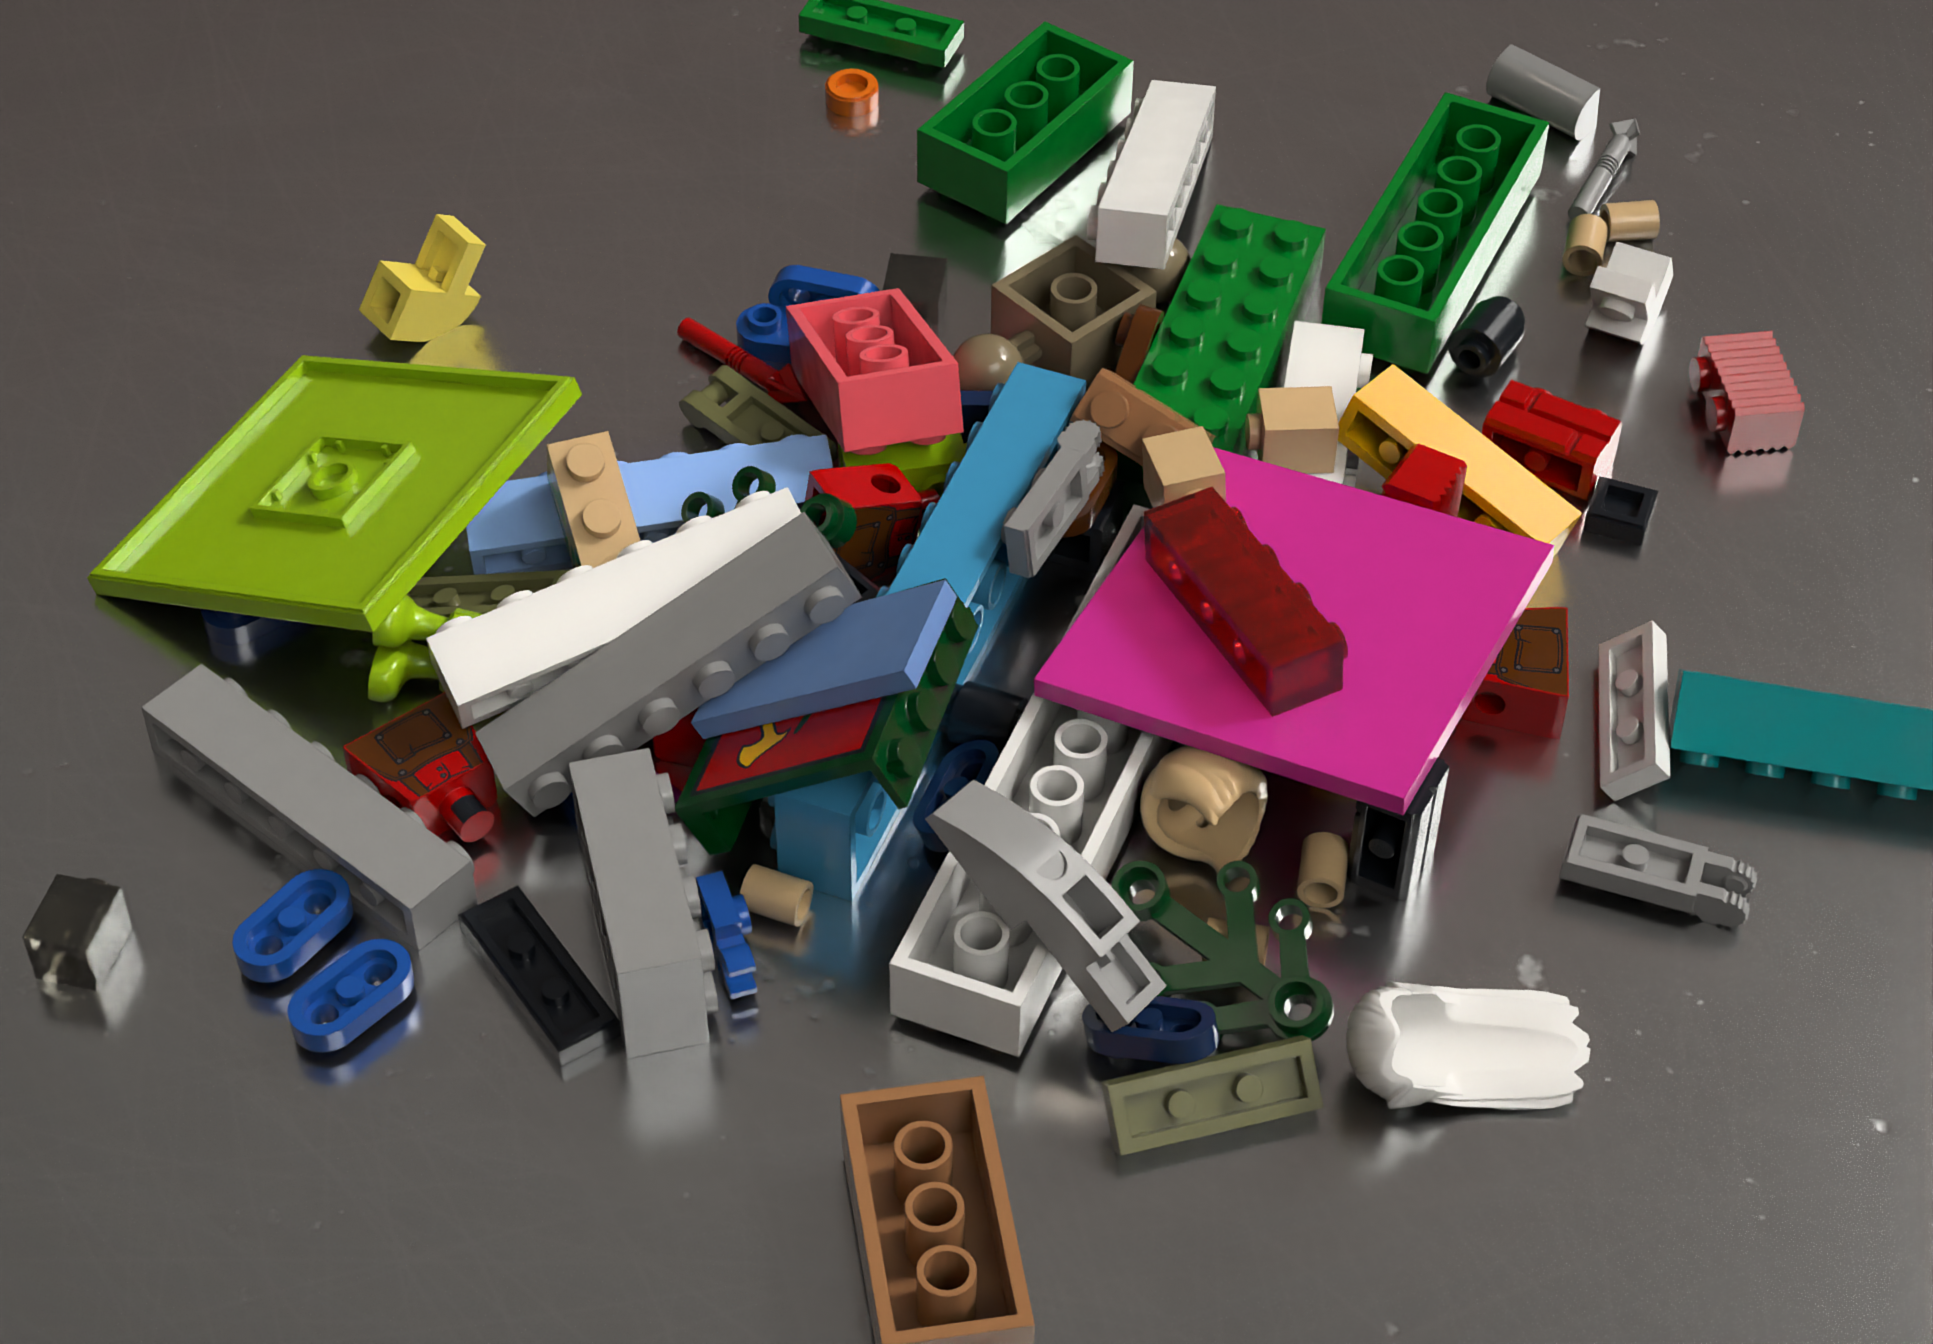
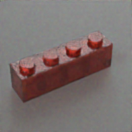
[1144,486,1348,717]

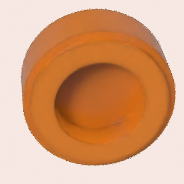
[825,69,879,117]

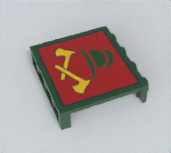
[675,578,978,856]

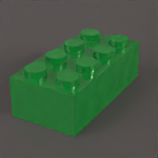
[917,21,1134,224]

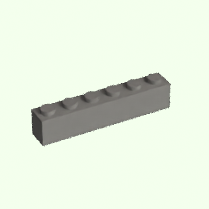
[475,512,862,817]
[141,664,478,952]

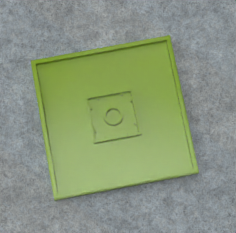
[87,355,582,632]

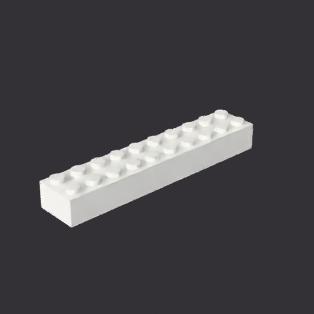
[889,504,1173,1057]

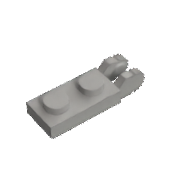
[1001,419,1104,578]
[1559,814,1757,928]

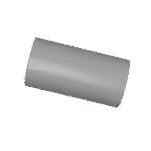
[1486,44,1600,140]

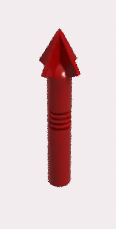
[677,317,807,404]

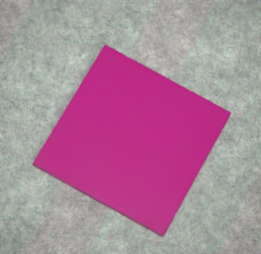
[1034,447,1554,815]

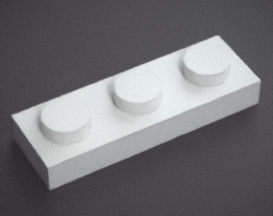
[1599,620,1670,802]

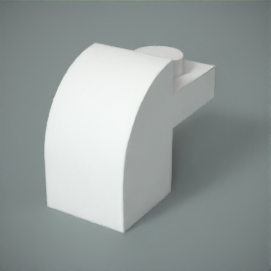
[1585,241,1673,345]

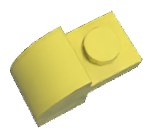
[359,214,486,342]

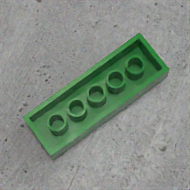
[1321,92,1549,374]
[1115,204,1326,484]

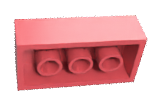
[786,288,964,455]

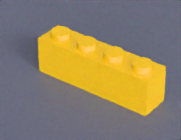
[1338,364,1582,556]

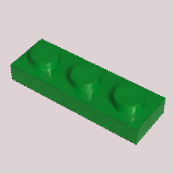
[798,0,964,68]

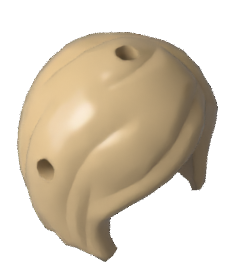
[1140,745,1269,872]

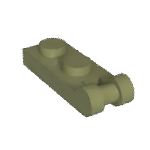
[679,365,838,463]

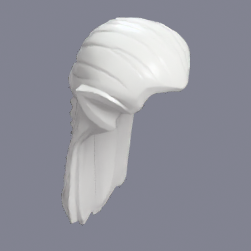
[1346,981,1591,1110]

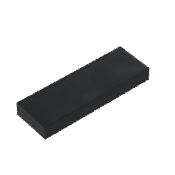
[458,885,621,1067]

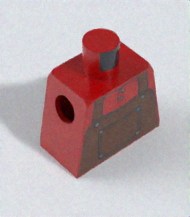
[804,463,940,581]
[1461,607,1569,739]
[343,692,498,842]

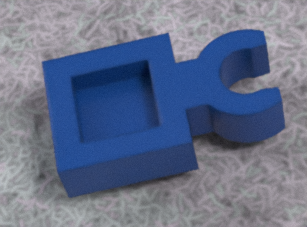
[696,871,757,999]

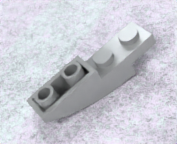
[925,780,1167,1032]

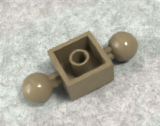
[953,235,1191,391]

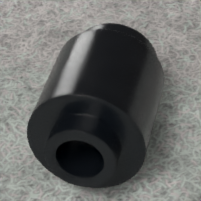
[1448,296,1525,378]
[937,681,1029,755]

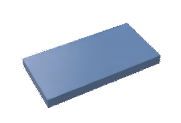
[691,580,957,739]

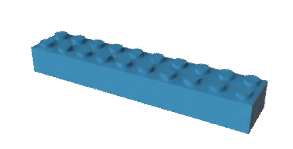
[768,362,1086,902]

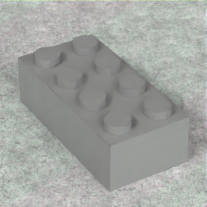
[569,748,719,1059]

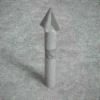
[1568,118,1640,220]

